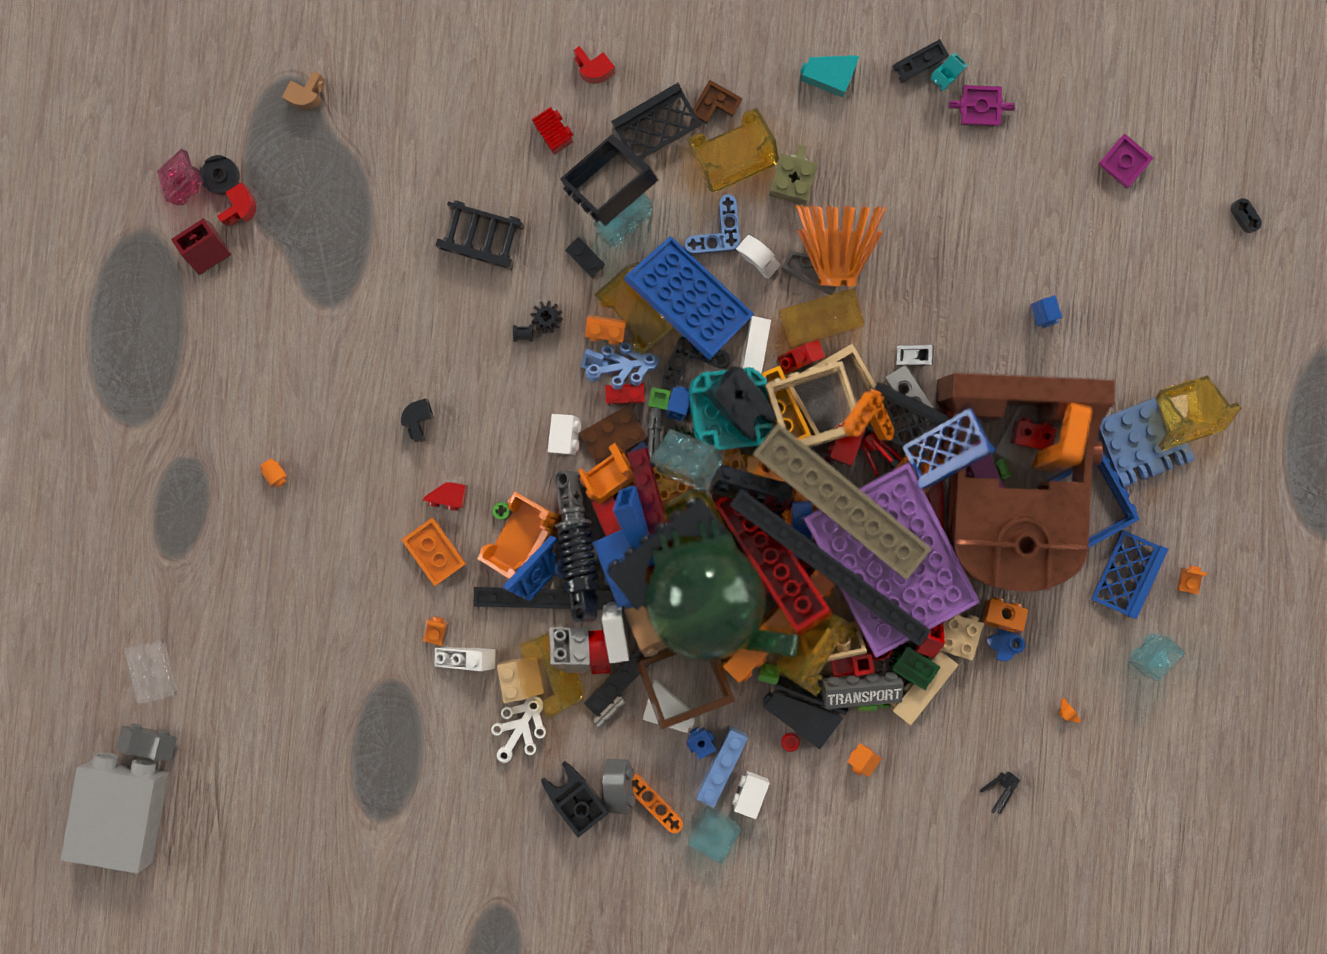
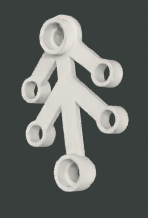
[491,696,546,763]

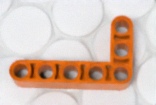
[1032,403,1092,473]

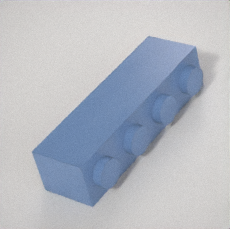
[696,726,748,808]

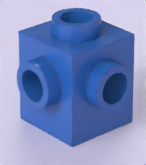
[686,727,716,760]

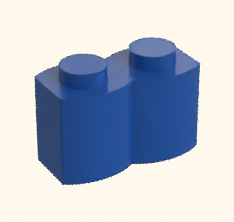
[1031,295,1063,329]

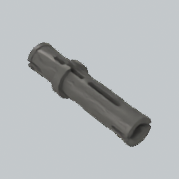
[647,408,663,467]

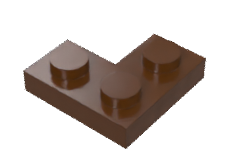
[693,80,743,124]

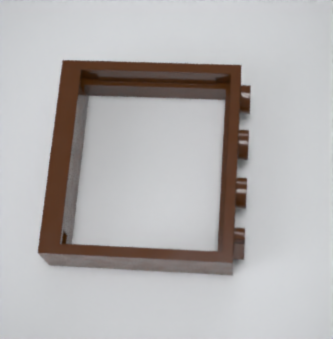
[636,634,735,730]

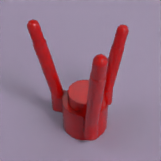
[861,431,903,477]

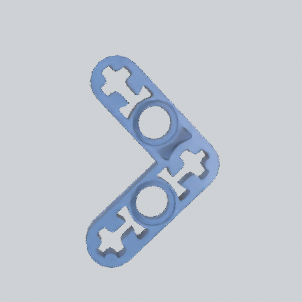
[684,194,740,254]

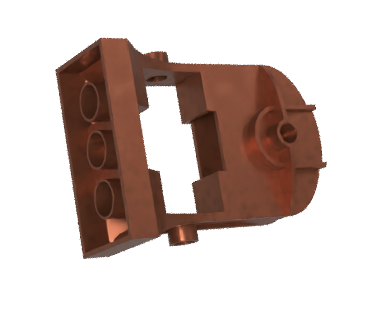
[936,373,1115,592]

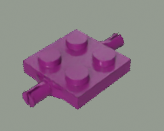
[948,85,1015,127]

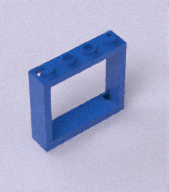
[1037,454,1140,548]

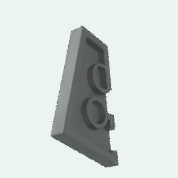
[781,251,837,296]

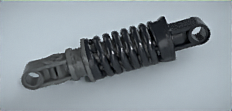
[555,470,600,623]

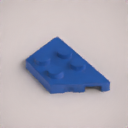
[503,536,557,601]

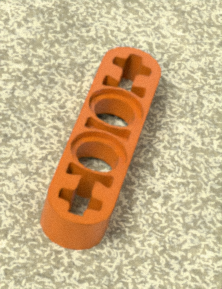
[632,773,683,834]

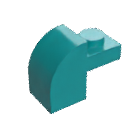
[930,52,969,91]

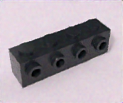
[710,464,793,513]

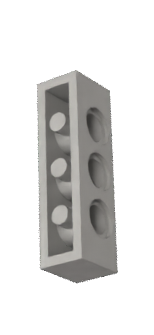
[884,365,948,444]

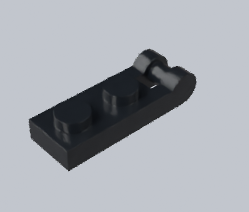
[892,39,949,83]

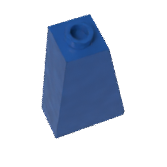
[613,485,657,566]
[593,530,633,609]

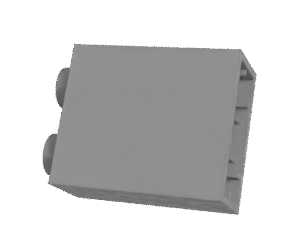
[61,753,169,874]

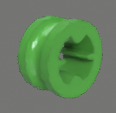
[492,502,511,519]

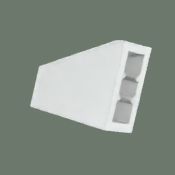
[643,680,695,733]

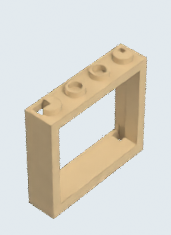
[790,344,886,444]
[766,361,856,448]

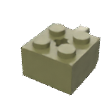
[769,145,818,206]

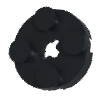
[199,155,240,195]

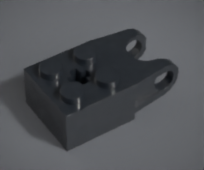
[704,366,777,442]
[541,761,609,838]

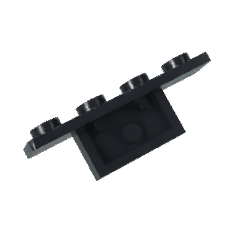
[775,666,848,715]

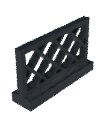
[611,82,701,160]
[865,382,949,458]

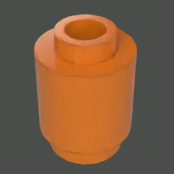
[260,458,288,488]

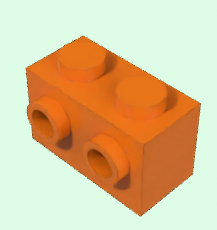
[585,315,627,345]

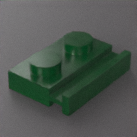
[892,645,941,691]

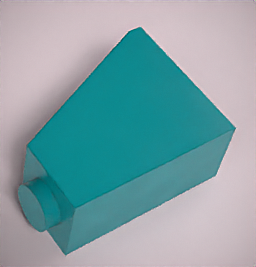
[799,55,859,98]

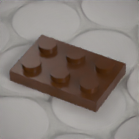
[579,404,647,465]

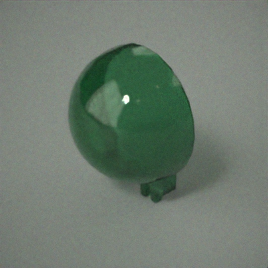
[646,521,766,661]

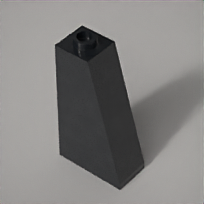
[763,690,843,749]

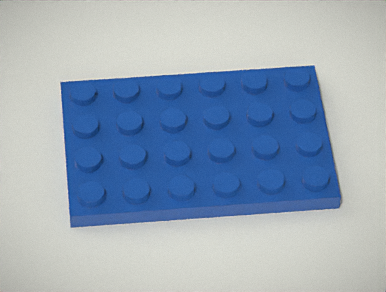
[623,236,754,360]

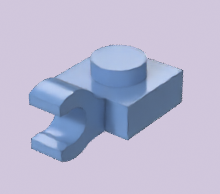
[580,349,617,375]

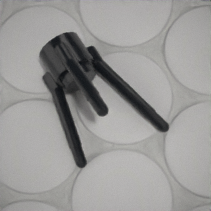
[980,771,1020,814]

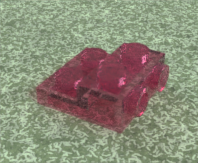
[157,149,203,206]

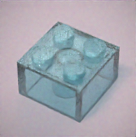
[1128,633,1185,681]
[688,806,741,864]

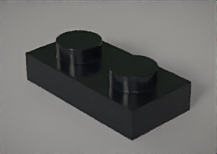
[565,237,605,278]

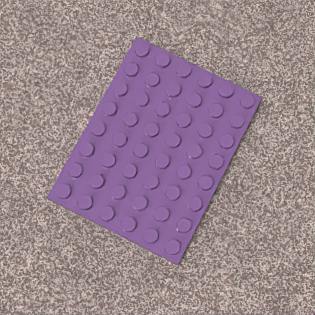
[803,463,980,658]

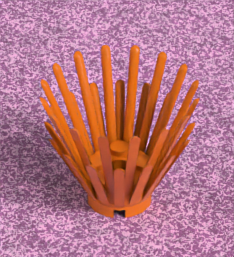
[795,205,887,286]

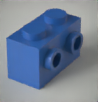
[665,386,691,422]

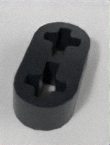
[1231,198,1262,233]

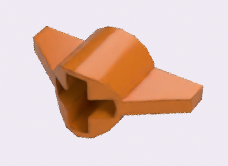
[1059,697,1081,723]

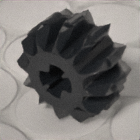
[530,301,563,334]

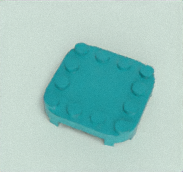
[689,367,774,451]

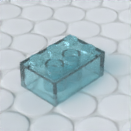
[593,193,653,248]
[649,429,724,491]

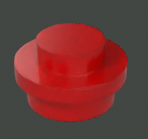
[781,732,800,752]

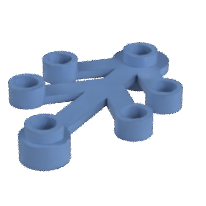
[586,342,659,389]

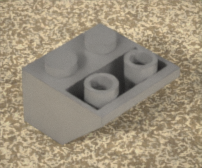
[549,627,590,673]

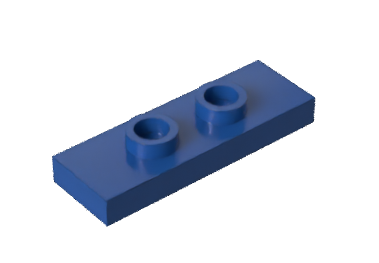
[791,501,812,558]

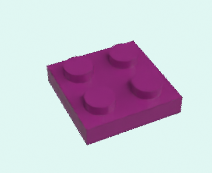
[1098,133,1153,189]

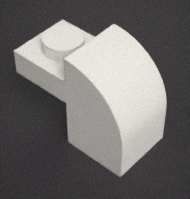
[736,235,781,279]

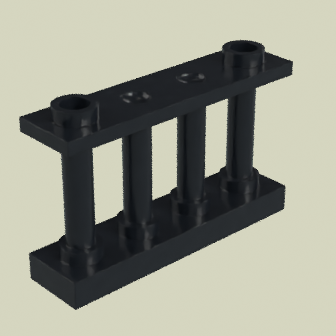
[435,200,524,270]

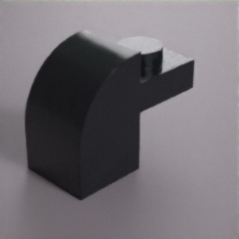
[401,398,434,442]

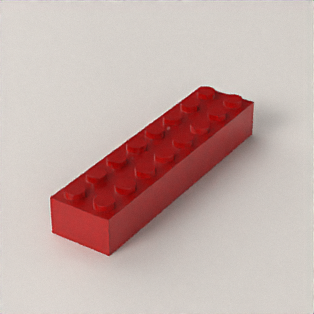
[714,497,833,636]

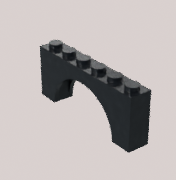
[606,496,731,610]

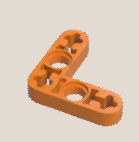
[844,392,894,440]

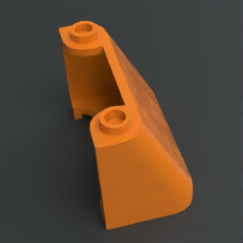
[477,491,561,579]

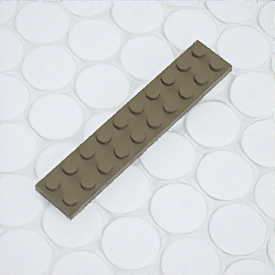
[753,423,931,580]

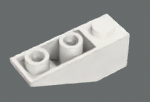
[434,647,495,671]

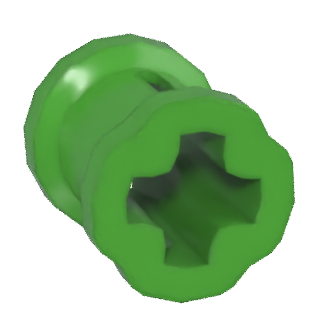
[994,457,1013,480]

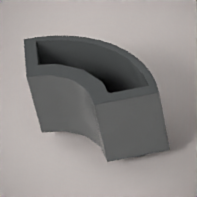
[116,724,177,760]
[603,759,636,814]

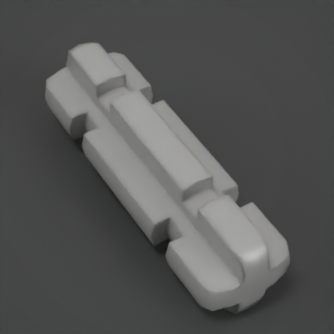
[593,696,625,728]

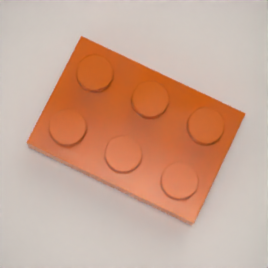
[401,517,467,586]

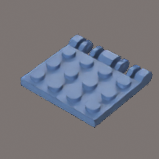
[1098,393,1195,488]

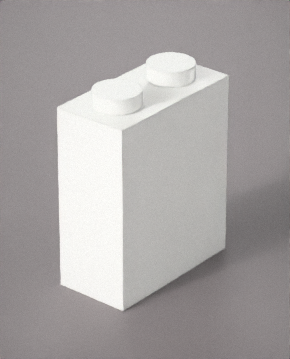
[602,602,630,663]

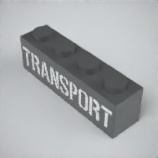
[822,672,903,709]

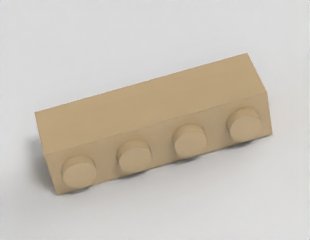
[890,651,958,725]

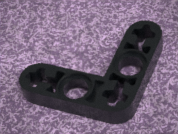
[662,336,730,389]

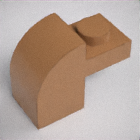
[282,71,325,110]

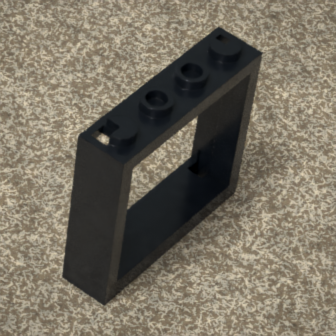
[560,134,659,226]

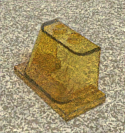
[1155,375,1242,451]

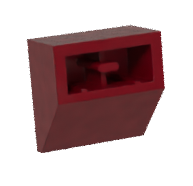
[171,218,232,275]

